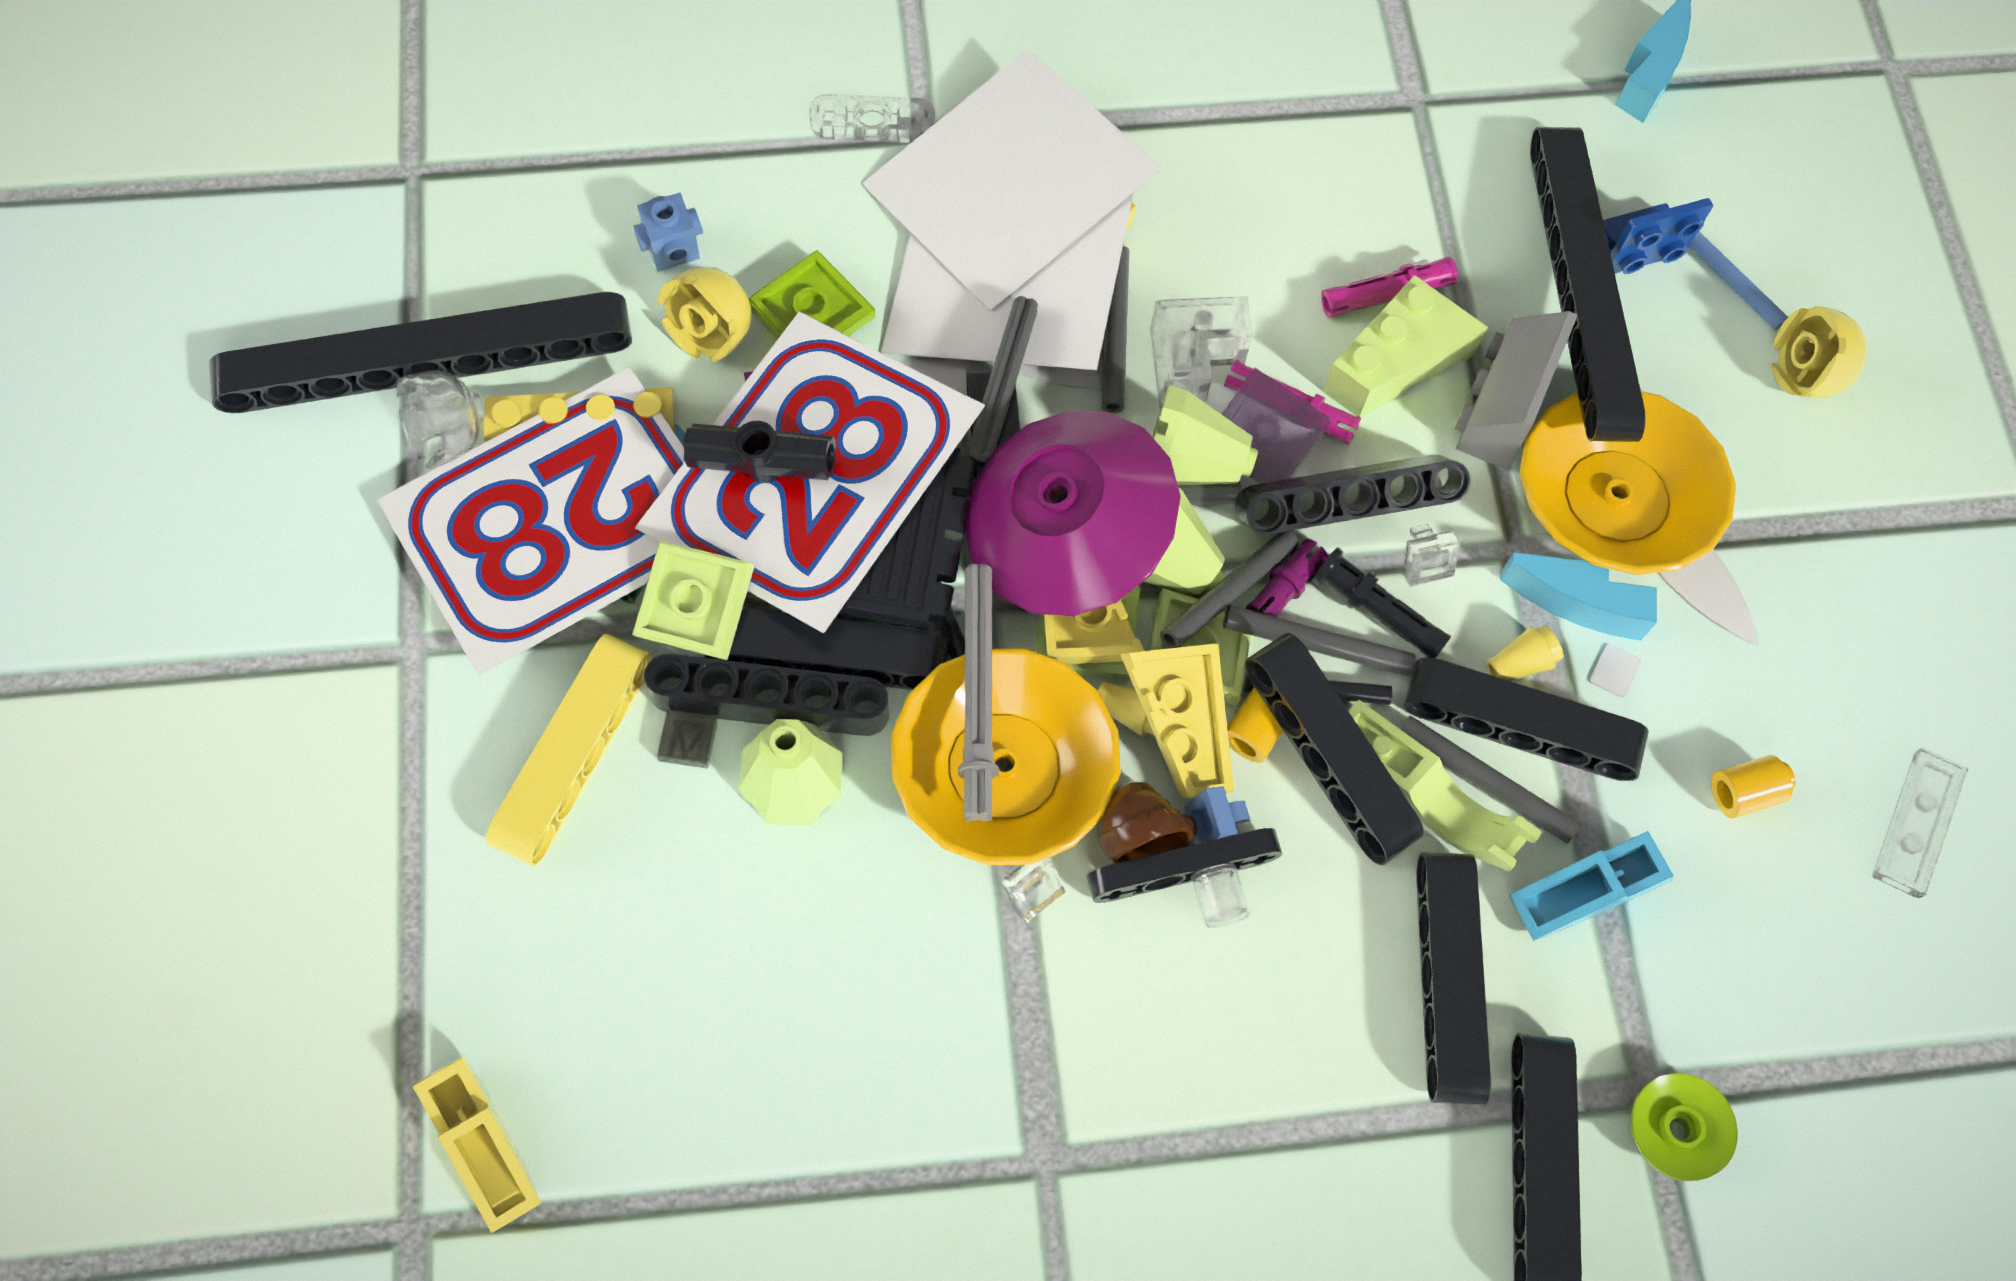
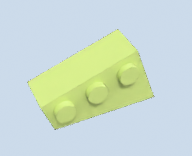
[1323,275,1489,417]

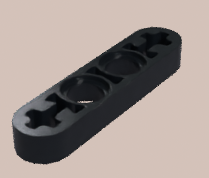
[1086,828,1283,903]

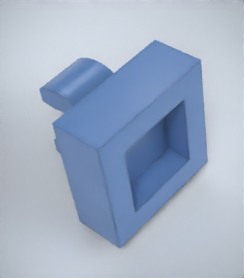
[1184,786,1251,844]

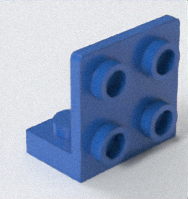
[1603,198,1714,274]

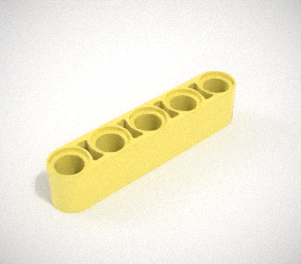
[486,633,653,866]

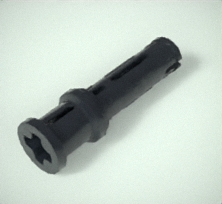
[1312,547,1452,658]

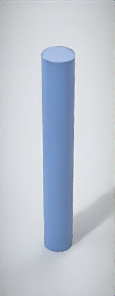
[1689,231,1788,330]

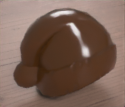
[1097,782,1198,863]

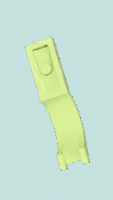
[1349,700,1542,872]

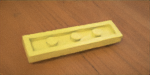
[483,387,675,442]

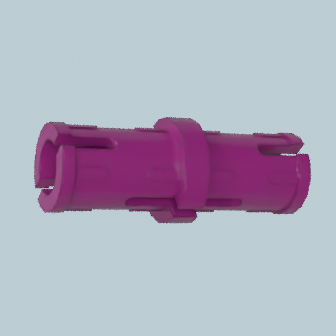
[1246,539,1328,617]

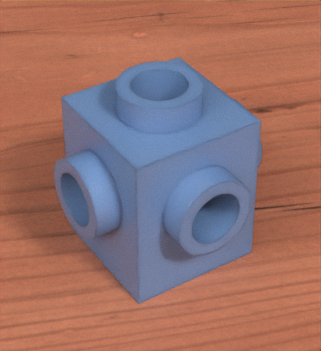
[633,192,703,272]

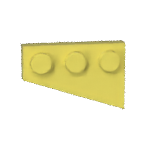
[1042,599,1145,664]
[1120,643,1234,798]

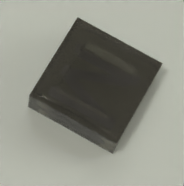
[657,710,718,769]

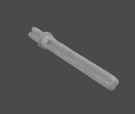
[958,564,999,822]

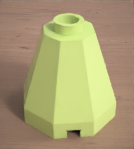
[1152,385,1258,485]
[1144,488,1225,597]
[739,719,843,825]

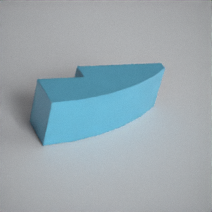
[1615,0,1691,123]
[1500,552,1657,641]
[1509,831,1674,942]

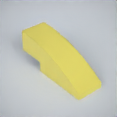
[413,1054,541,1233]

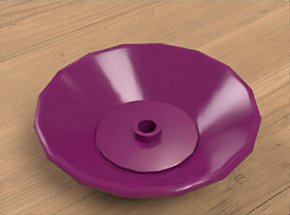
[965,410,1181,616]

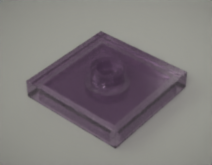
[1222,367,1332,484]

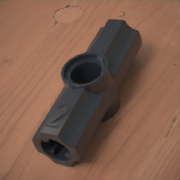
[683,420,836,483]

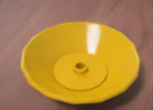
[1519,391,1736,575]
[891,648,1121,865]

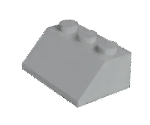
[1454,311,1578,470]

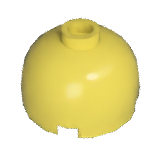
[658,267,752,362]
[1772,306,1867,398]

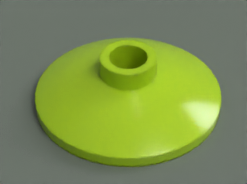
[1630,1073,1738,1182]

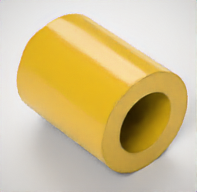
[1227,687,1284,763]
[1711,755,1796,819]

